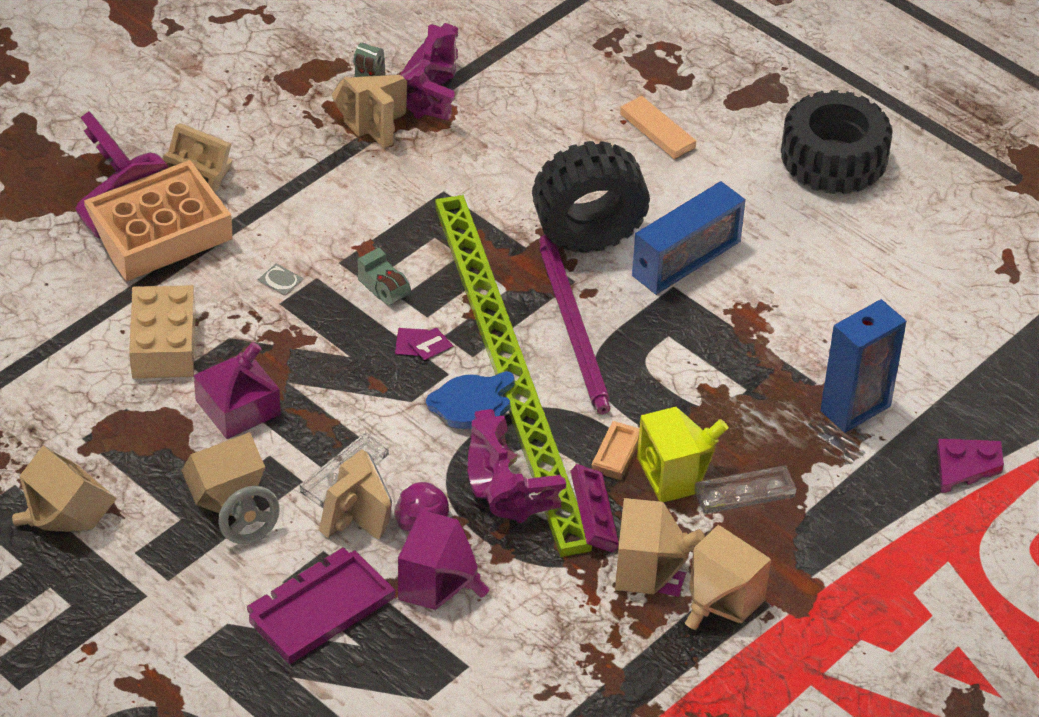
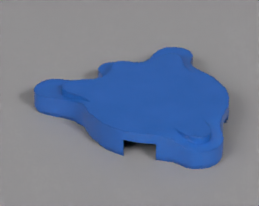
[426,371,515,429]

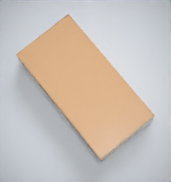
[591,421,639,480]

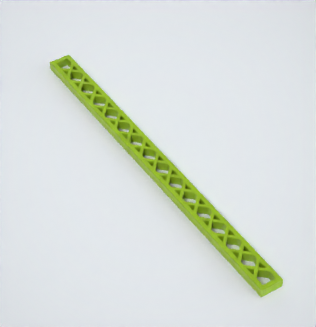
[435,195,592,557]

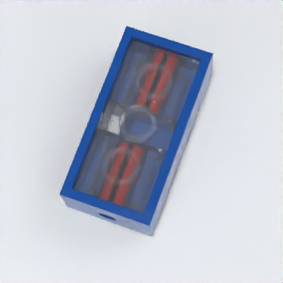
[632,181,746,295]
[820,299,907,433]

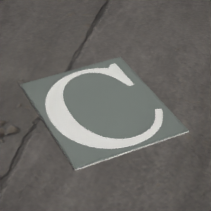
[257,263,304,295]

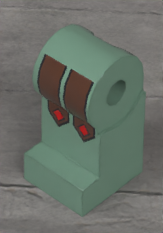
[353,42,385,77]
[358,248,411,306]

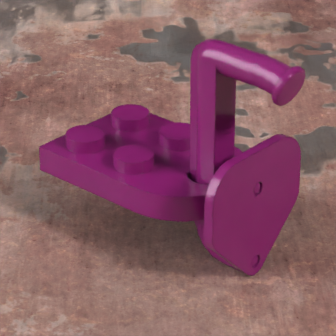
[76,111,168,239]

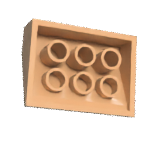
[84,160,232,282]

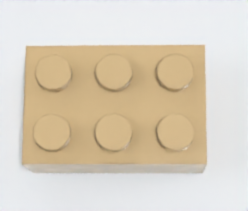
[129,285,196,378]

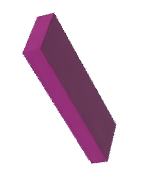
[570,464,619,552]

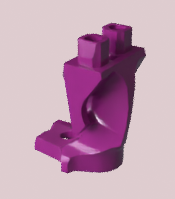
[400,23,458,120]
[467,409,566,523]

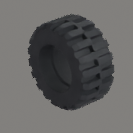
[781,90,893,194]
[532,141,650,253]

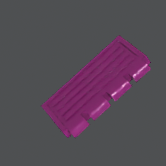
[247,547,395,665]

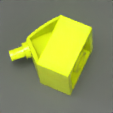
[637,407,728,502]

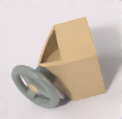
[181,432,280,544]

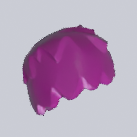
[394,482,449,532]

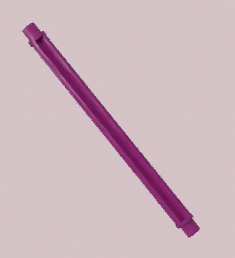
[539,235,611,415]

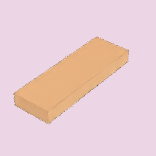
[620,96,696,159]

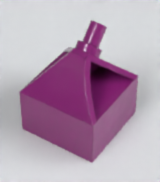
[193,342,281,439]
[398,510,490,610]

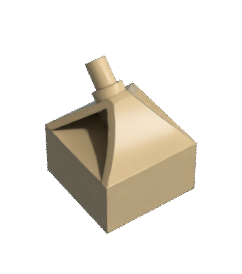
[12,445,117,532]
[615,498,705,594]
[685,525,771,630]

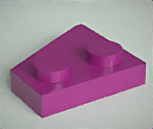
[937,439,1004,493]

